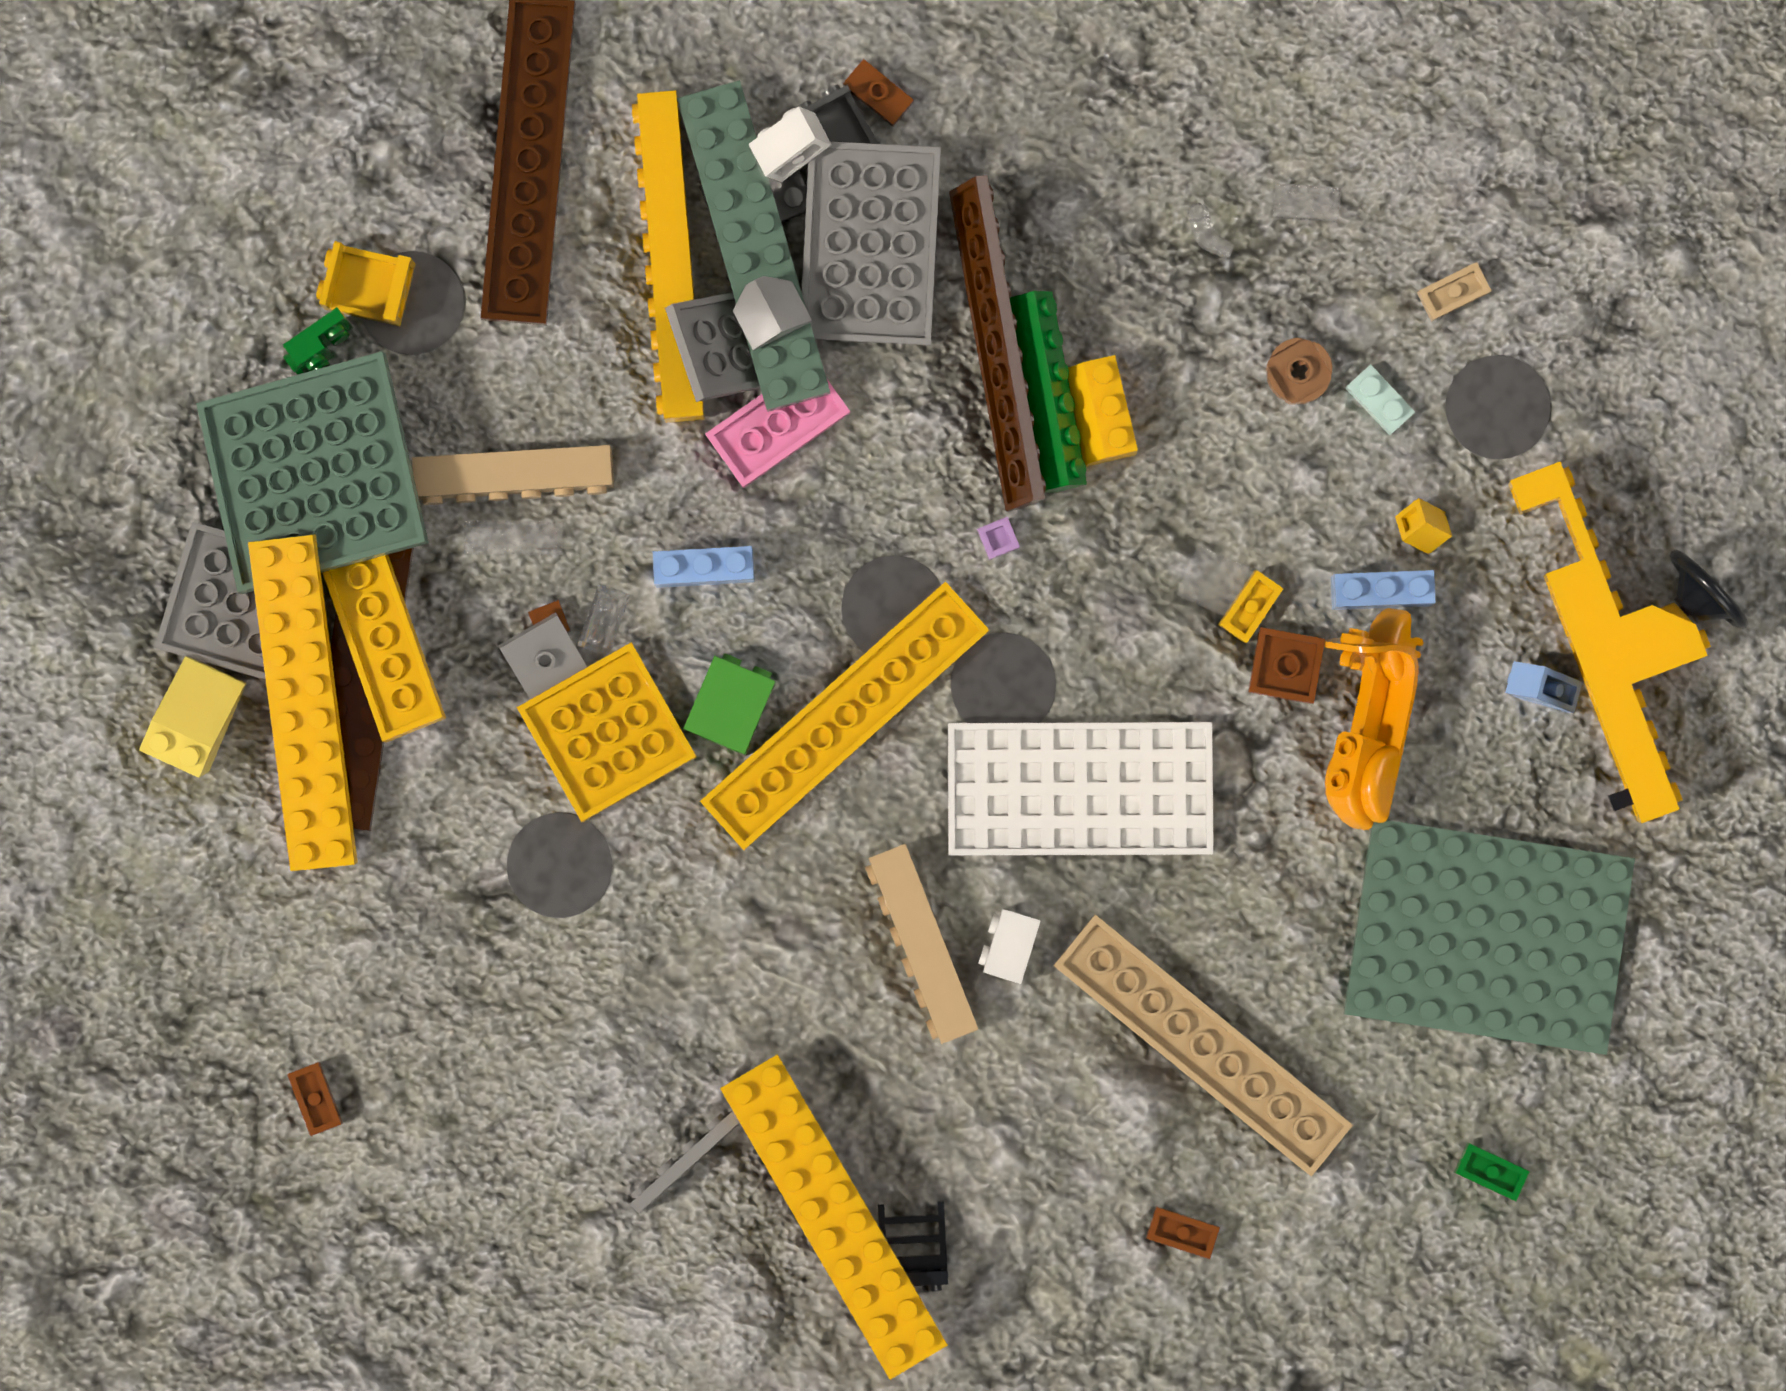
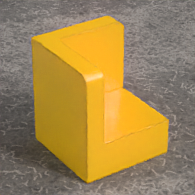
[1395,498,1452,554]

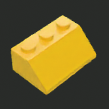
[1068,355,1138,467]

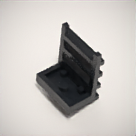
[878,1201,948,1292]

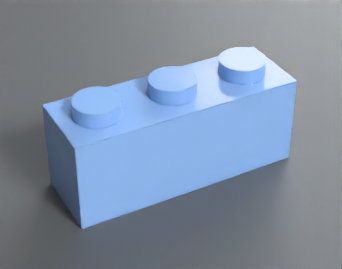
[652,546,755,588]
[1330,570,1436,610]

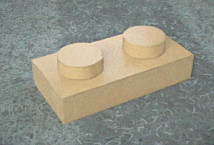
[1417,262,1492,322]

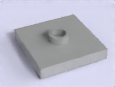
[498,612,588,699]

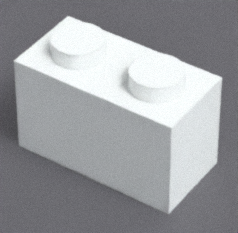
[749,106,832,182]
[978,909,1040,984]

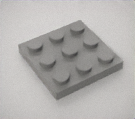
[665,292,760,402]

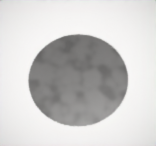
[362,251,464,355]
[1445,355,1550,459]
[841,556,941,652]
[951,633,1056,723]
[507,813,612,918]

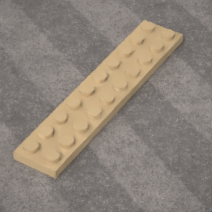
[1053,915,1353,1177]

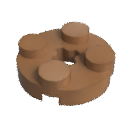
[1266,338,1333,405]

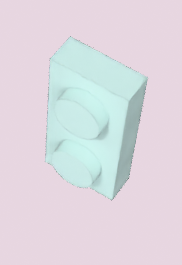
[1346,364,1415,435]

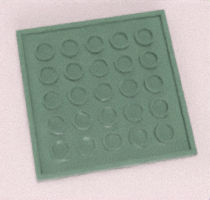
[196,351,429,594]

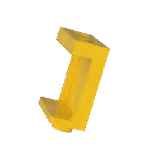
[316,241,416,327]

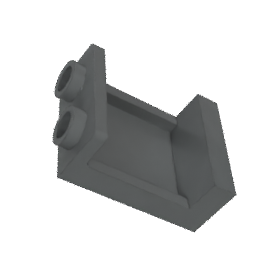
[795,84,881,185]

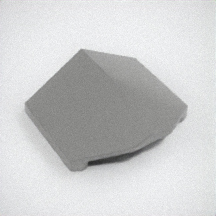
[733,276,812,351]

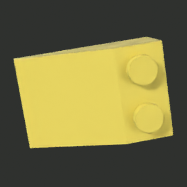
[139,656,246,778]

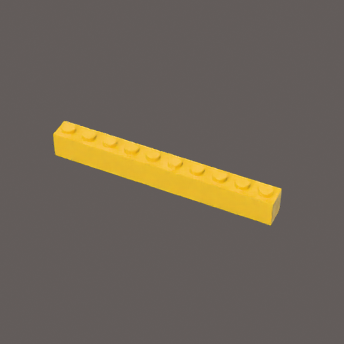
[632,90,705,423]

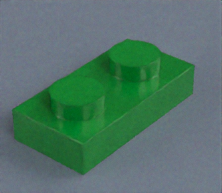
[1454,1142,1530,1201]

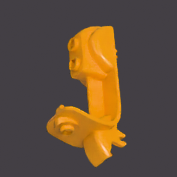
[1325,608,1424,830]

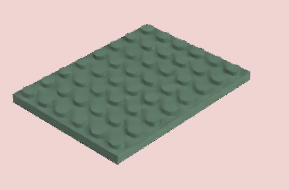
[1343,820,1635,1055]

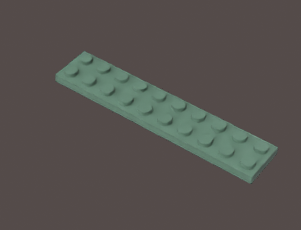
[677,80,831,412]

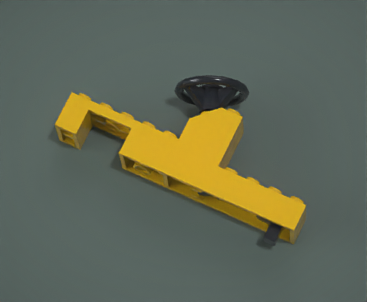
[1508,461,1748,823]

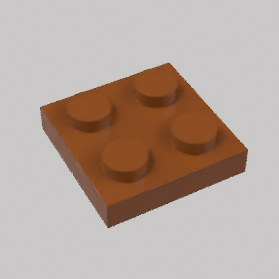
[1248,627,1325,704]

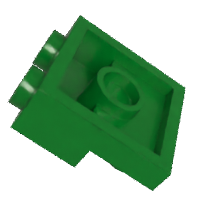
[283,307,353,375]

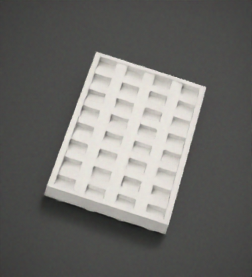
[948,722,1213,856]

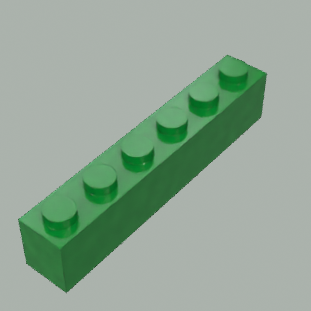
[1010,291,1087,493]

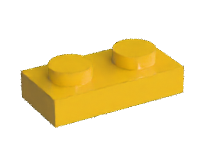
[1218,570,1284,643]

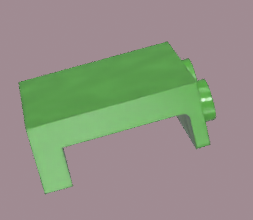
[683,653,776,756]

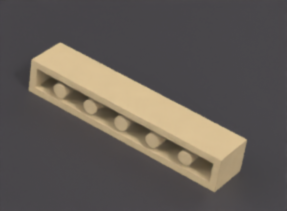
[412,445,614,505]
[865,844,979,1044]

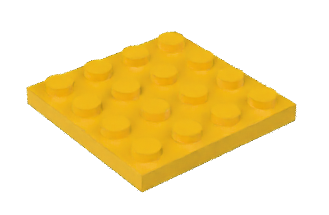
[516,642,697,822]

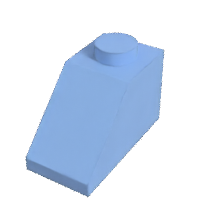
[1505,661,1583,714]

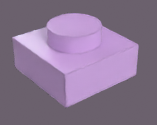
[977,517,1020,560]

